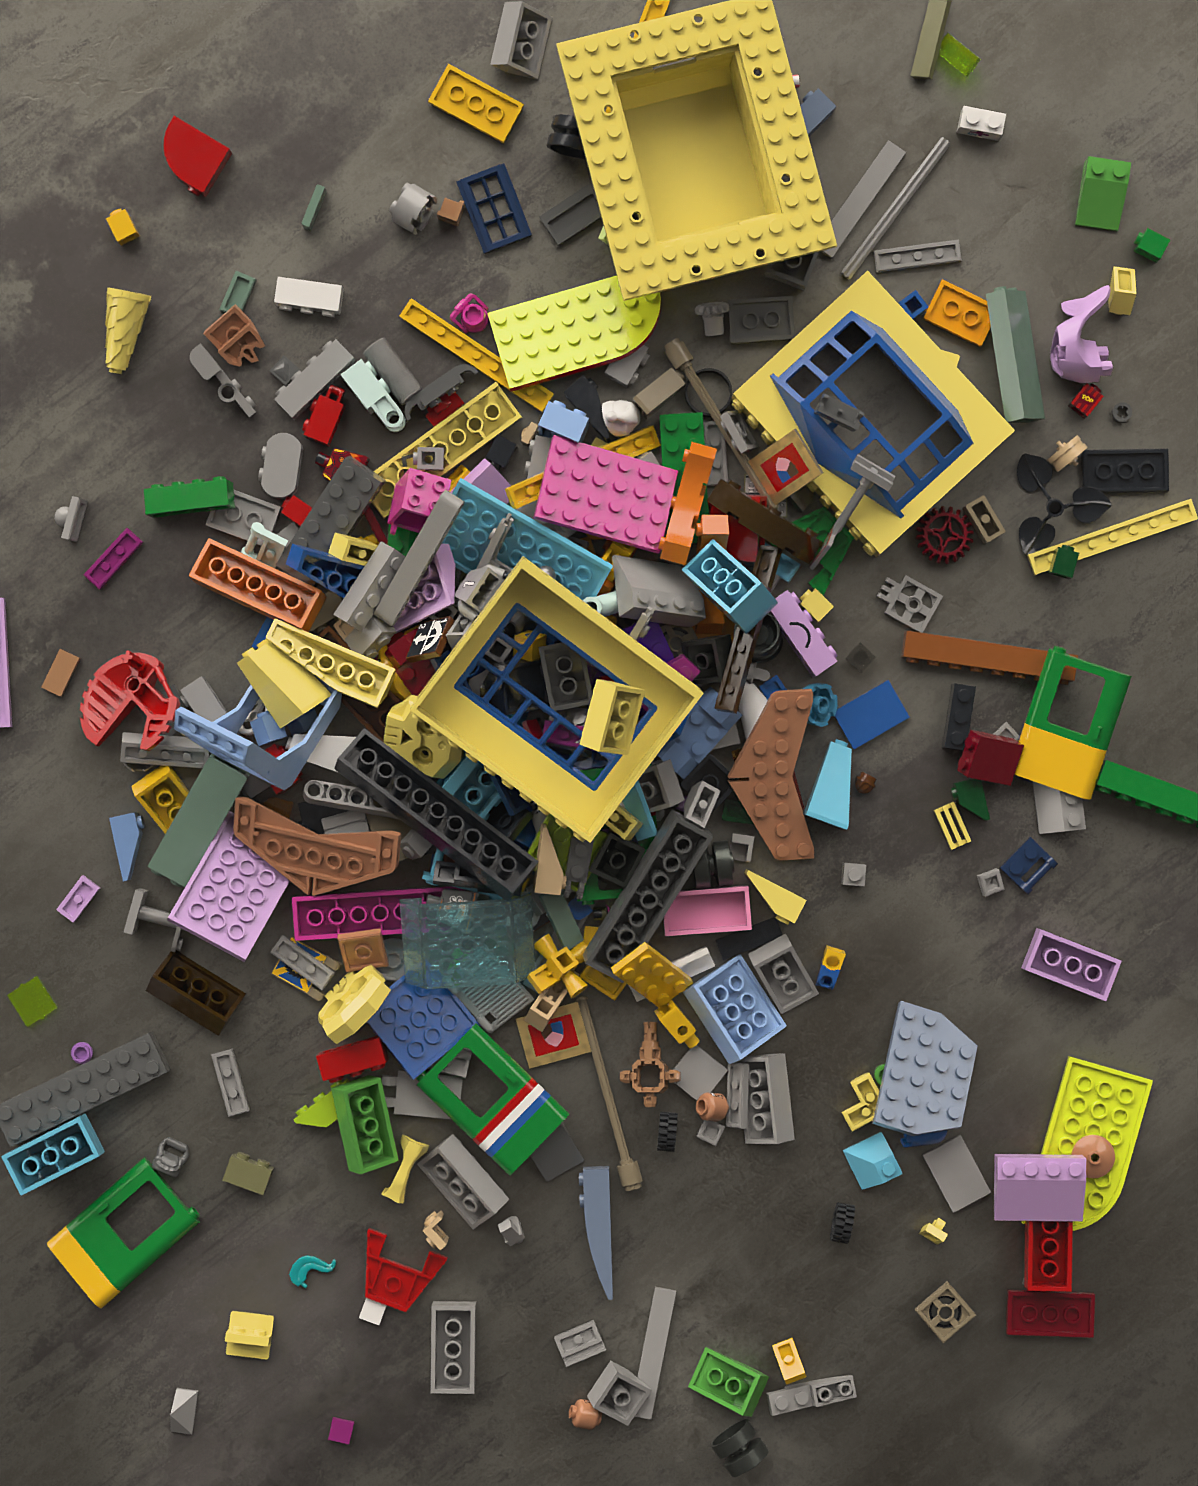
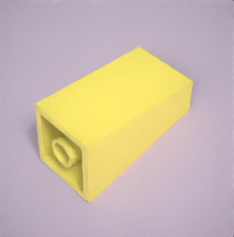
[237,639,331,729]

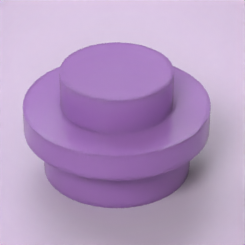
[71,1042,93,1064]

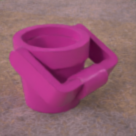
[450,293,489,334]

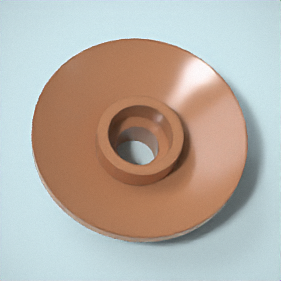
[1071,1135,1115,1178]

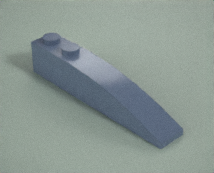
[579,1166,613,1300]

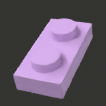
[56,875,100,923]

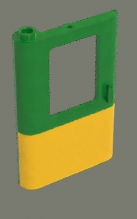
[1015,646,1132,800]

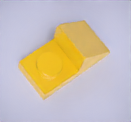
[772,1338,806,1385]

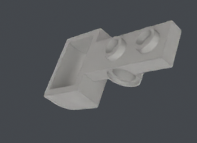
[190,343,257,417]

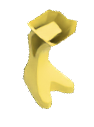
[382,1134,429,1204]

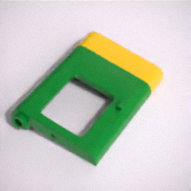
[47,1157,200,1309]

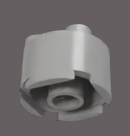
[389,183,437,235]

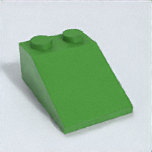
[1075,156,1131,231]
[688,1347,769,1417]

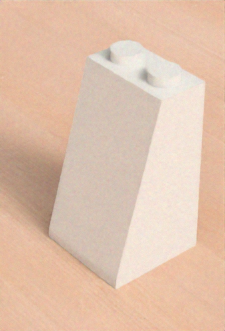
[285,734,356,772]

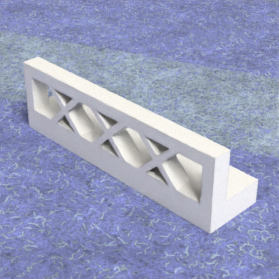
[629,946,715,1002]

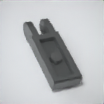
[563,836,594,900]

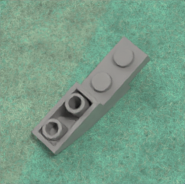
[766,1375,857,1416]

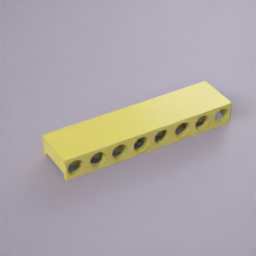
[372,382,522,519]

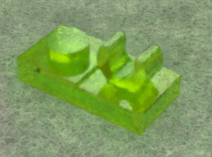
[939,33,981,77]

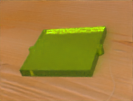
[7,976,58,1027]

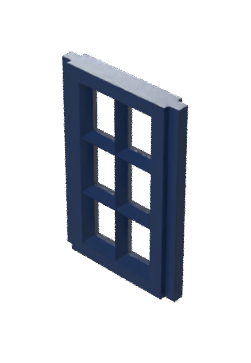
[456,163,532,254]

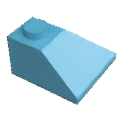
[843,1132,903,1190]

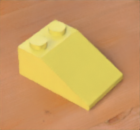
[744,869,807,925]

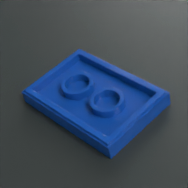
[834,680,910,749]

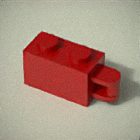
[302,384,346,447]

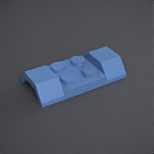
[657,686,742,779]

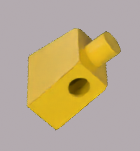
[654,999,700,1049]

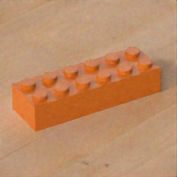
[189,538,327,632]

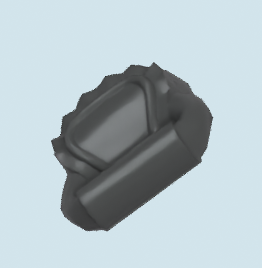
[152,1137,189,1178]

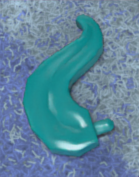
[289,1255,336,1288]

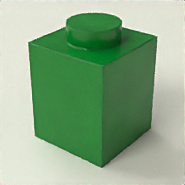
[1134,228,1170,263]

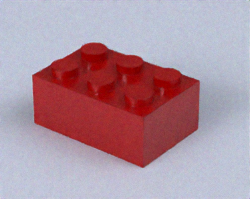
[316,1036,389,1083]

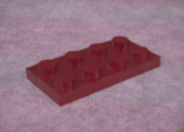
[1006,1290,1095,1338]

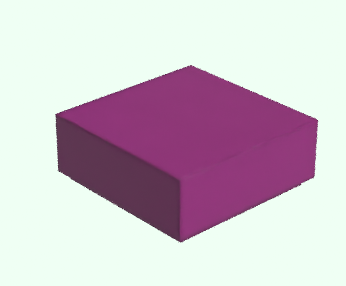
[328,1417,354,1444]

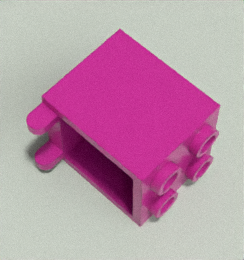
[387,468,451,535]

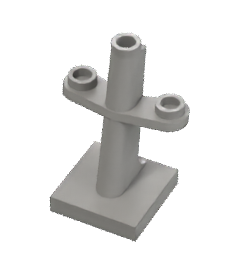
[124,888,186,952]

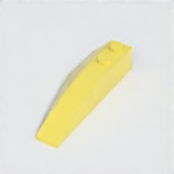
[266,619,395,708]

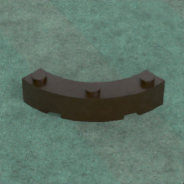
[707,479,823,564]

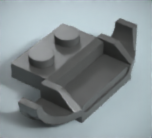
[405,364,479,421]

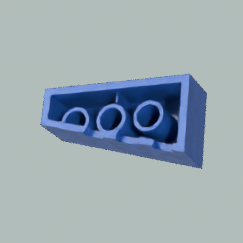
[286,543,364,598]

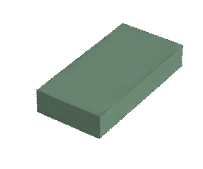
[302,184,327,231]
[219,271,256,313]

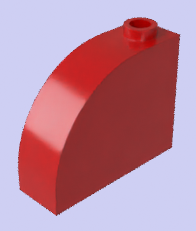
[164,116,232,197]
[708,495,767,562]

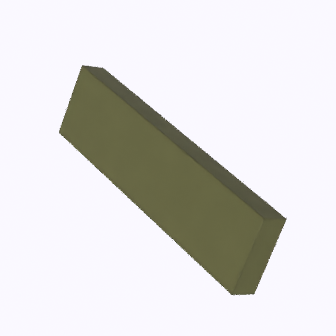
[911,0,952,80]

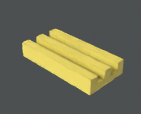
[934,802,971,850]

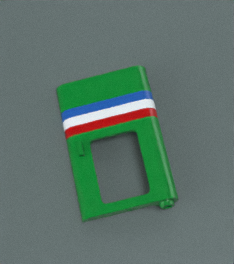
[416,1023,569,1176]

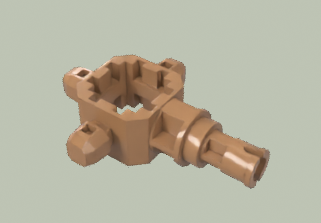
[620,1022,681,1107]

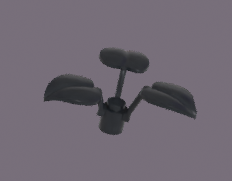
[1017,453,1112,555]

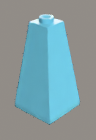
[803,739,852,830]

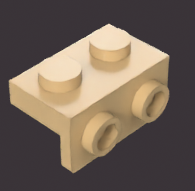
[423,1210,449,1250]

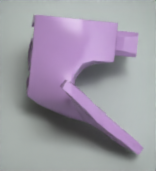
[1050,285,1113,383]

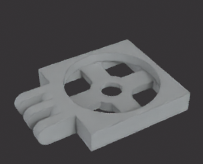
[877,575,943,633]

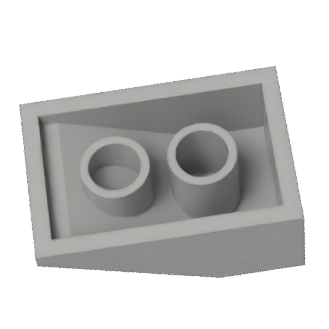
[748,933,819,1014]

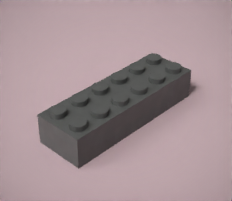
[276,456,386,587]

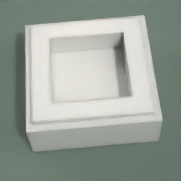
[359,1298,386,1325]

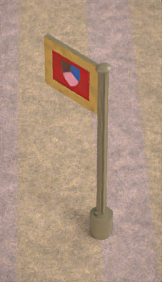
[664,338,823,509]
[516,996,643,1191]

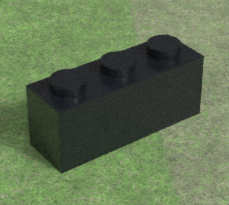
[942,683,976,751]

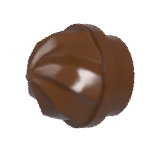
[855,772,877,794]

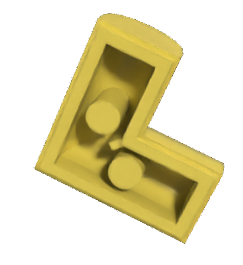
[842,1072,879,1132]

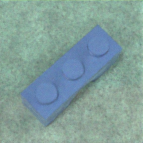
[250,707,317,746]

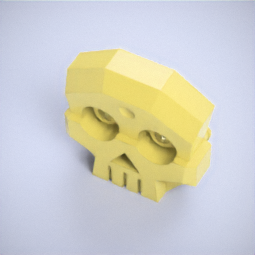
[383,695,464,779]
[318,965,391,1044]

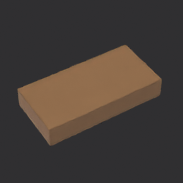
[41,649,81,697]

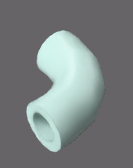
[583,590,619,617]

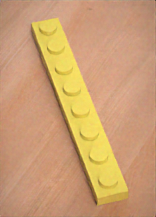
[1027,499,1198,575]

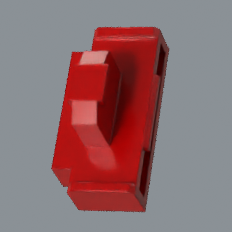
[425,392,465,427]

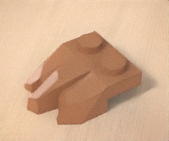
[204,304,265,367]

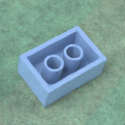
[538,400,589,443]

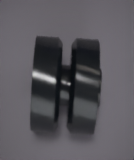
[546,114,586,159]

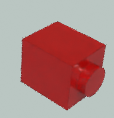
[281,495,312,526]

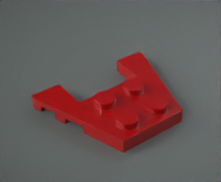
[365,1228,448,1312]

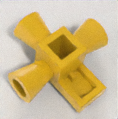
[526,934,589,998]

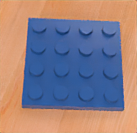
[366,958,480,1080]

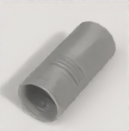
[363,338,423,405]

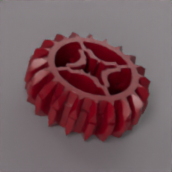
[915,506,974,564]

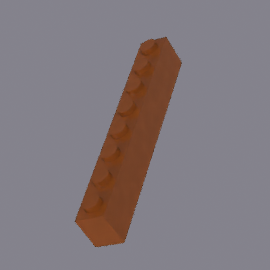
[901,631,1078,685]

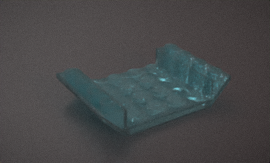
[400,892,535,989]

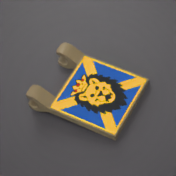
[270,936,342,1001]

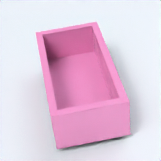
[664,885,752,936]

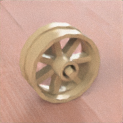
[1047,435,1088,472]

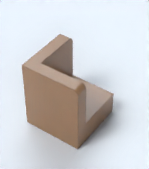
[437,198,465,226]

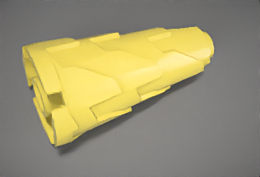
[105,288,151,374]

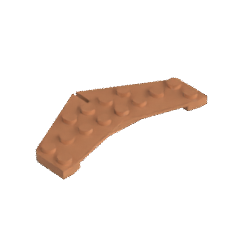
[728,689,814,861]
[233,796,401,896]

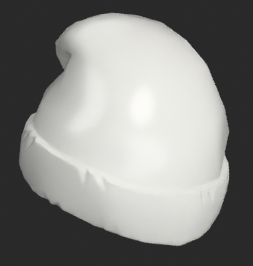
[602,400,641,437]

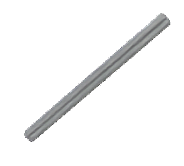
[841,137,950,280]

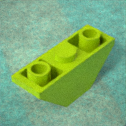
[294,1079,350,1127]

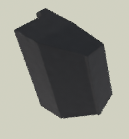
[480,658,550,716]

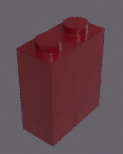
[957,730,1024,786]

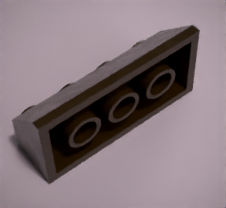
[145,951,246,1036]

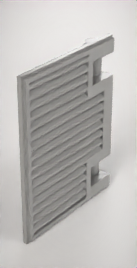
[440,942,534,1033]

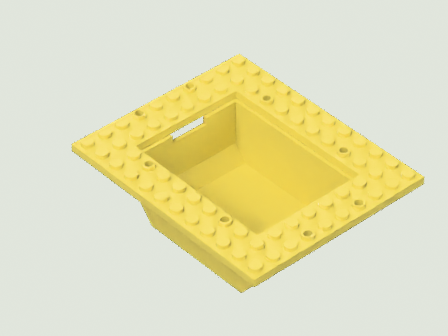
[556,0,837,301]

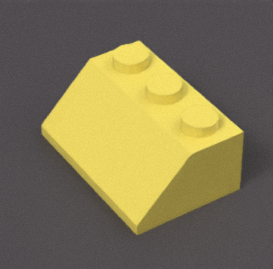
[580,679,645,755]

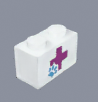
[957,106,1006,141]

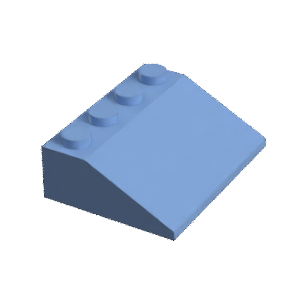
[683,954,787,1064]

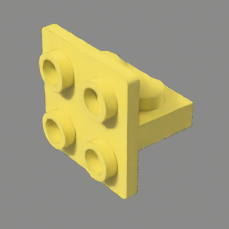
[225,1311,274,1359]

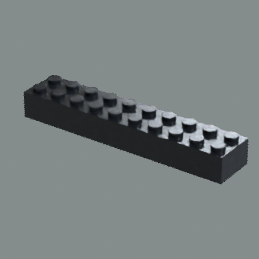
[334,728,539,902]

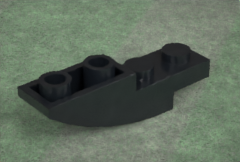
[433,861,523,897]

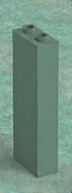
[986,286,1045,423]
[147,753,251,887]

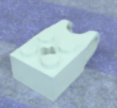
[341,359,406,432]

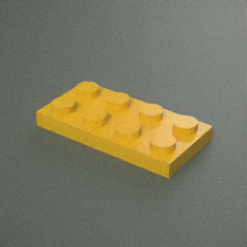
[428,64,524,144]
[611,942,693,1008]

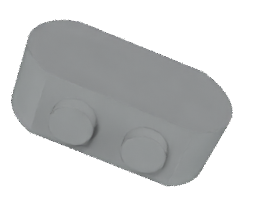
[258,433,304,500]

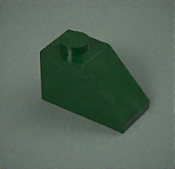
[950,778,990,820]

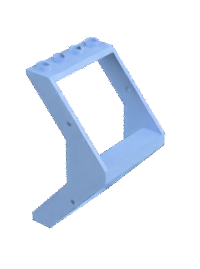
[174,672,342,790]

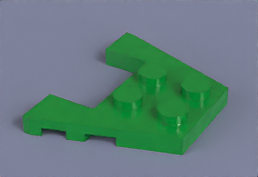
[768,506,854,595]

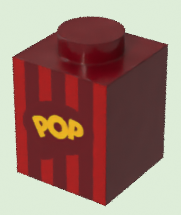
[1068,383,1104,419]

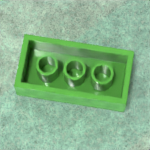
[331,1075,399,1174]

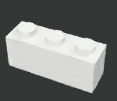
[274,277,344,317]

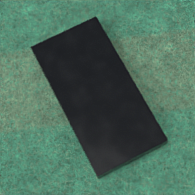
[1081,448,1169,493]

